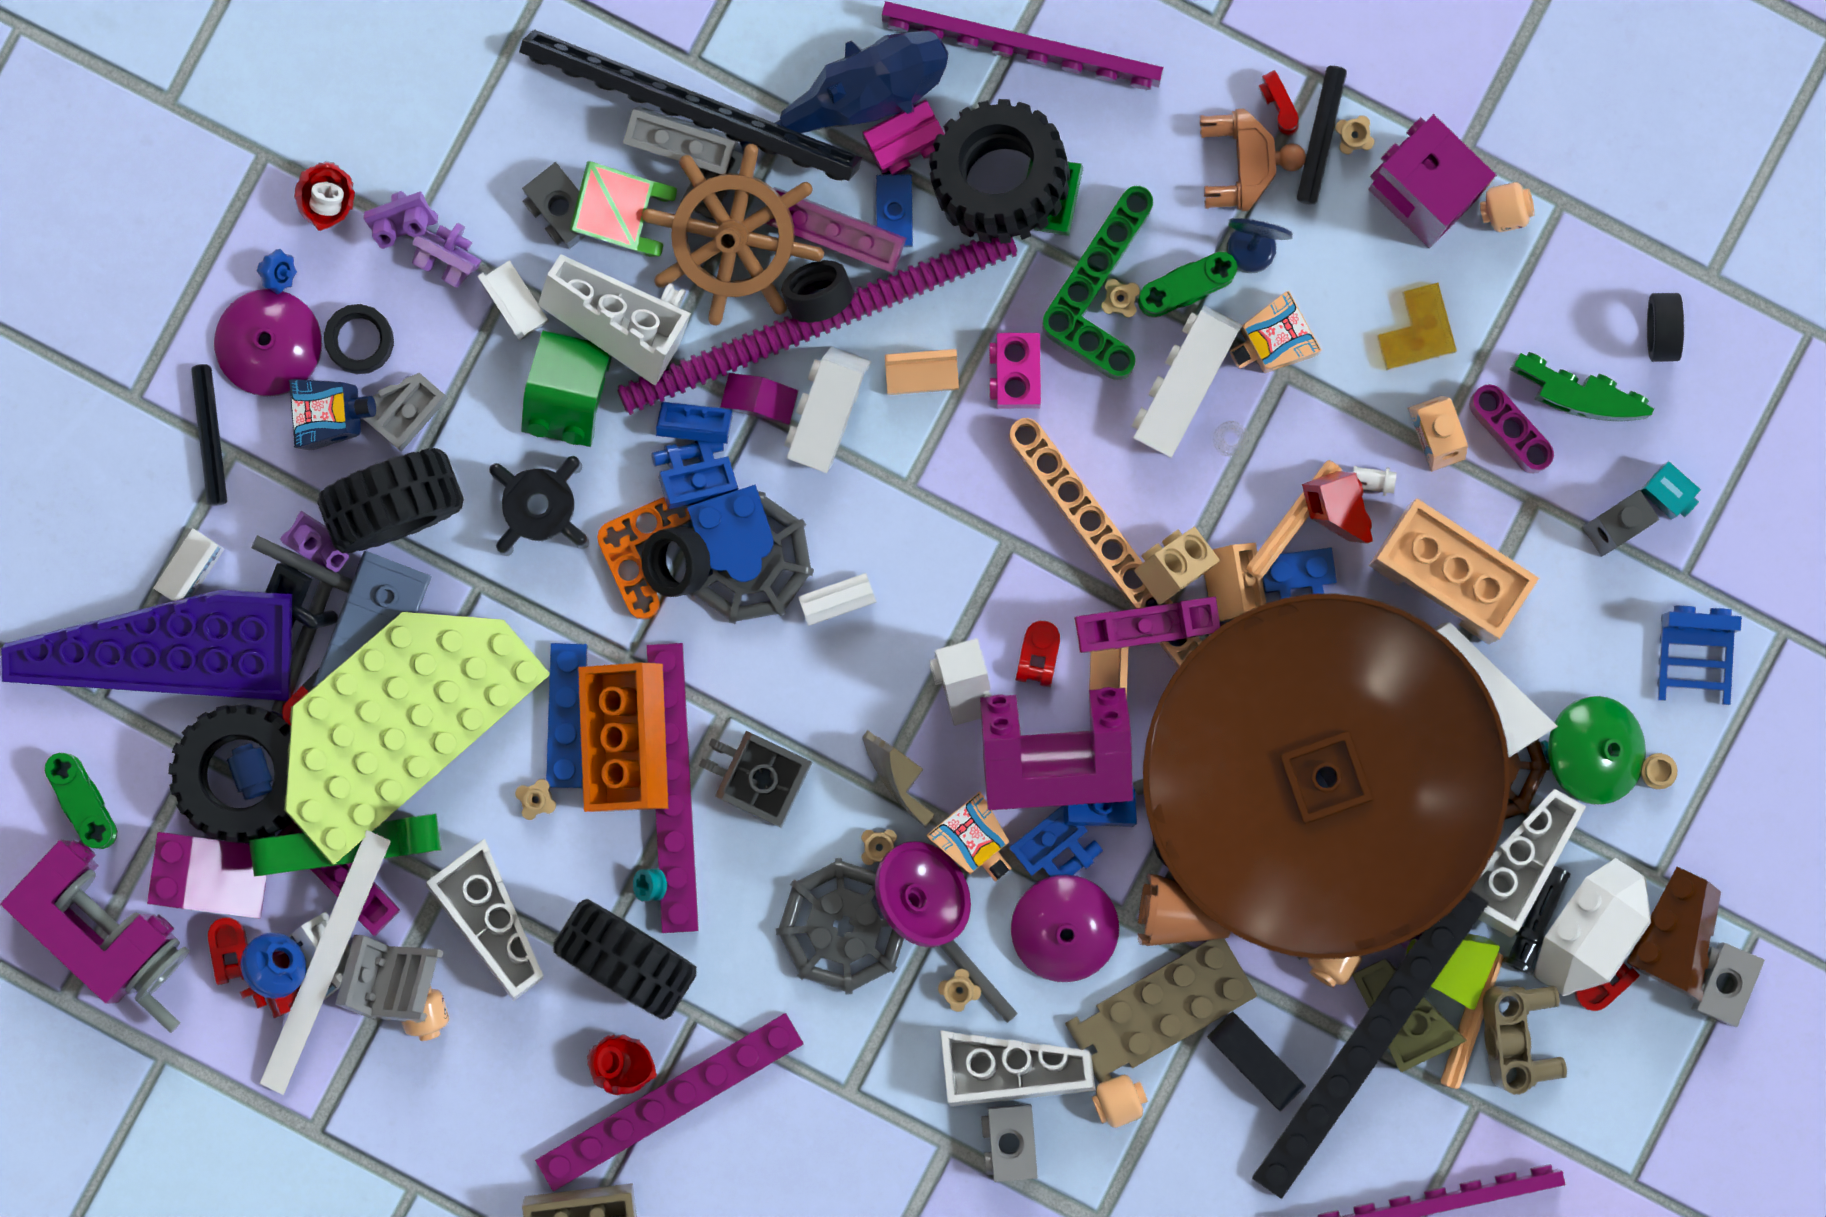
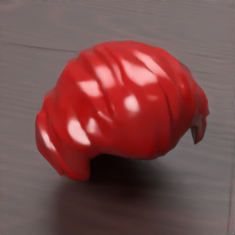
[294,161,355,231]
[587,1034,657,1095]

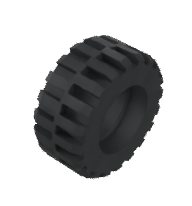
[929,99,1070,244]
[317,448,464,553]
[168,704,292,843]
[553,899,697,1020]

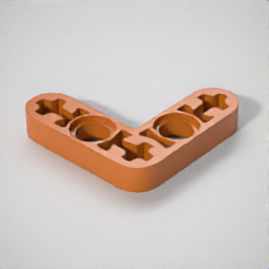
[597,497,694,620]

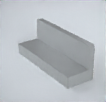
[623,106,739,174]

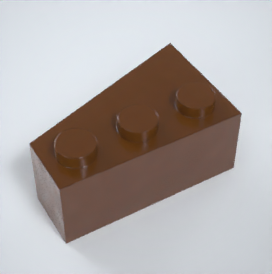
[1627,866,1721,1002]

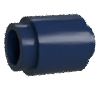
[227,743,273,800]

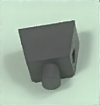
[1582,489,1660,557]

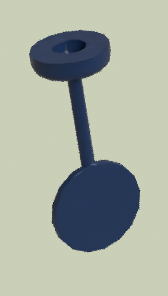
[1227,218,1293,273]

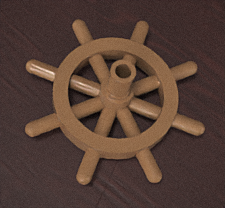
[642,144,824,326]

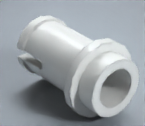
[1353,466,1397,496]

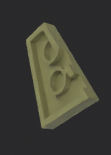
[1352,958,1466,1072]

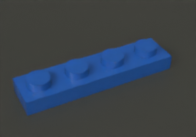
[546,643,588,789]

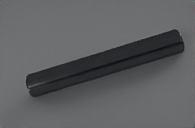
[1297,66,1347,205]
[191,364,227,506]

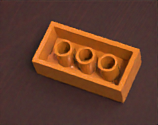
[578,662,668,812]

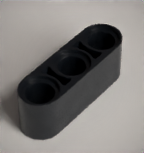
[1207,1011,1306,1112]

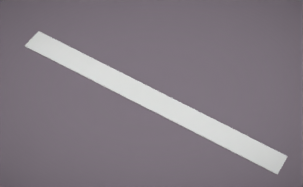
[260,830,391,1095]

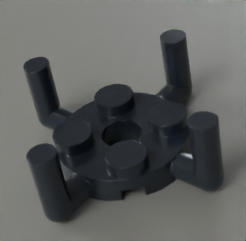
[489,456,589,556]

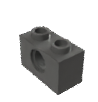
[522,162,585,249]

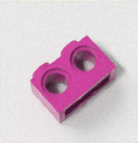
[989,333,1041,409]

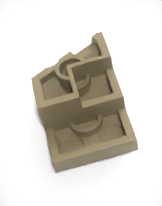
[862,730,935,828]

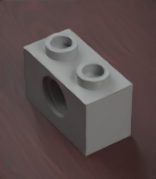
[1690,943,1765,1027]
[981,1104,1038,1182]

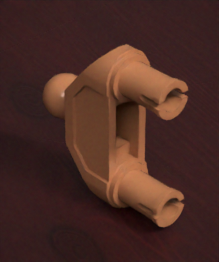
[1200,109,1306,212]

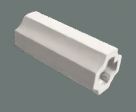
[798,573,876,626]

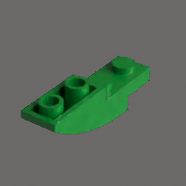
[1510,352,1654,421]

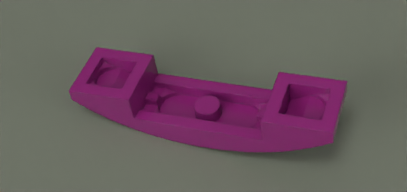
[1074,596,1221,653]
[276,820,401,936]

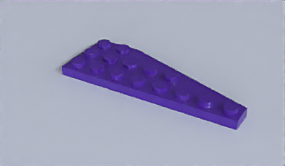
[1,590,292,701]

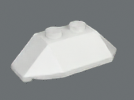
[1533,858,1651,996]

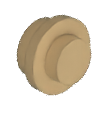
[1641,753,1678,789]

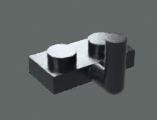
[265,563,338,629]

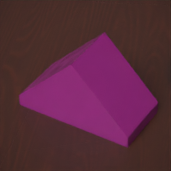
[720,373,798,425]

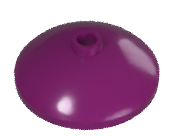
[214,289,322,396]
[875,841,971,947]
[1011,875,1119,982]

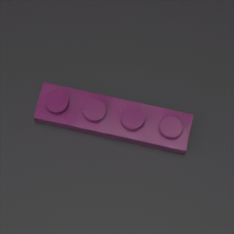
[765,187,907,273]

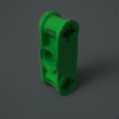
[1138,252,1237,318]
[45,753,118,849]

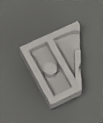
[362,373,448,452]

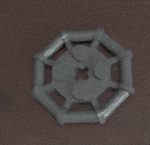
[690,491,814,624]
[776,858,904,995]

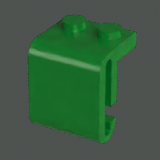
[521,330,612,447]

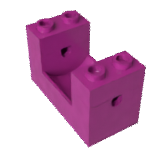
[1368,114,1497,249]
[980,687,1133,811]

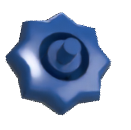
[257,249,297,295]

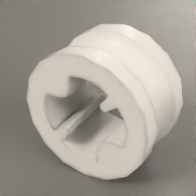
[309,182,344,216]
[660,283,686,308]

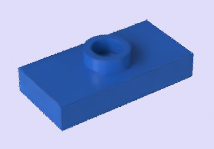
[876,175,913,247]
[656,402,733,444]
[1064,789,1137,827]

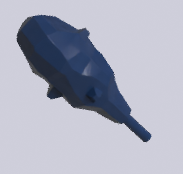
[739,31,949,151]

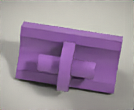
[363,191,438,249]
[412,223,482,287]
[280,511,349,572]

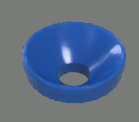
[241,932,306,999]

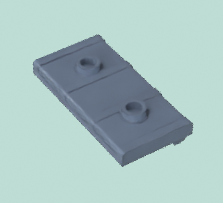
[313,551,432,687]

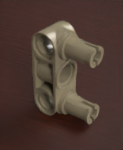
[1483,986,1567,1095]

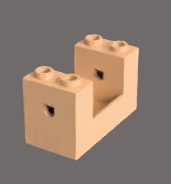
[1368,498,1539,645]

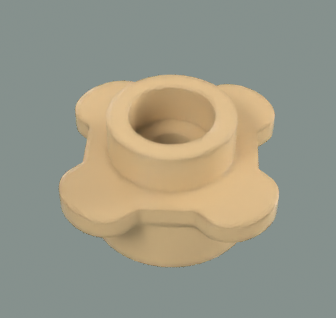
[1335,116,1374,154]
[1101,279,1140,318]
[515,779,556,820]
[861,829,897,865]
[938,969,981,1012]

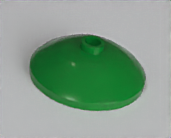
[1548,696,1646,805]

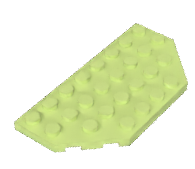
[284,612,550,865]

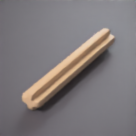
[1246,460,1342,579]
[1441,953,1504,1089]

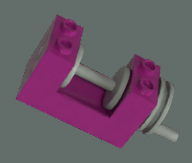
[0,840,189,1033]

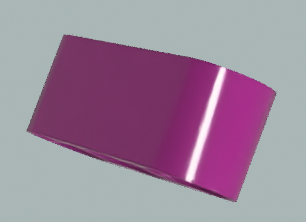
[1469,384,1554,474]

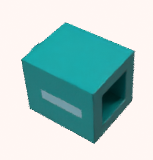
[1641,461,1701,520]

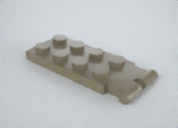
[1065,939,1257,1084]

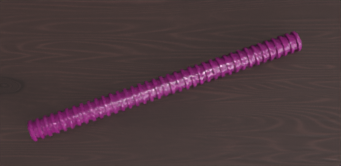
[617,237,1018,415]

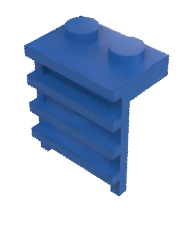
[1657,606,1742,705]

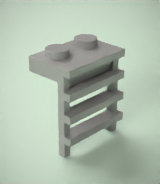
[335,935,444,1023]

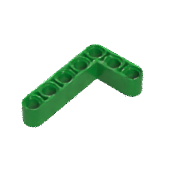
[1042,186,1153,380]
[249,814,442,877]

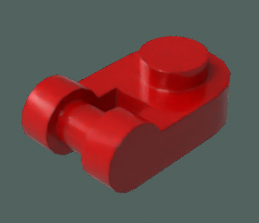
[1258,70,1299,136]
[1015,621,1060,688]
[208,918,248,985]
[1575,962,1640,1011]

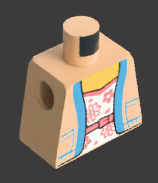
[1229,290,1321,373]
[1408,396,1468,472]
[926,792,1012,882]

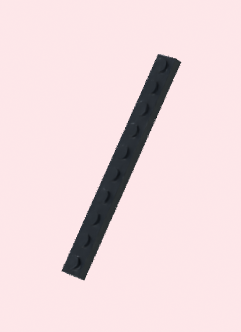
[519,29,862,181]
[1252,890,1489,1199]

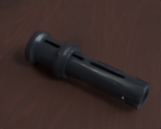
[1502,866,1571,975]

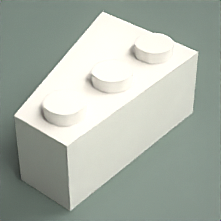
[784,346,871,473]
[930,638,992,726]

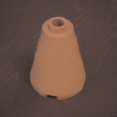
[1138,874,1230,946]

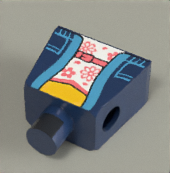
[289,379,376,451]

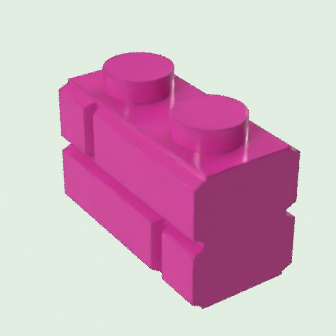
[862,99,945,175]

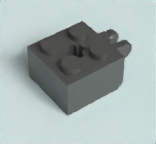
[699,731,812,828]

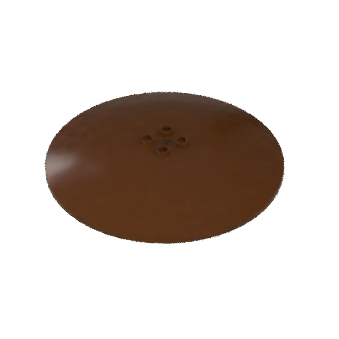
[1143,593,1510,959]

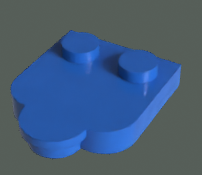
[687,484,774,582]

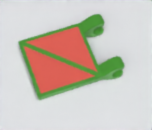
[570,161,677,257]

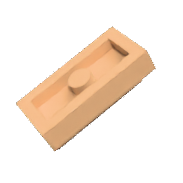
[885,349,959,395]
[1204,543,1266,622]
[1089,647,1129,699]

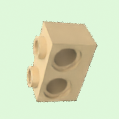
[1134,526,1220,605]

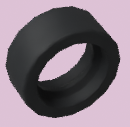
[781,260,854,323]
[1647,293,1684,362]
[324,304,394,374]
[641,527,710,597]

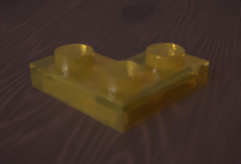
[1377,283,1457,371]

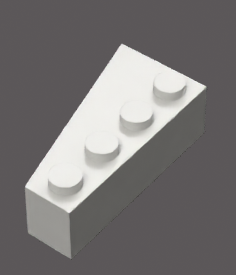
[538,254,691,386]
[1132,305,1242,458]
[1434,622,1558,757]
[1471,789,1586,938]
[426,838,543,1001]
[940,1030,1095,1107]

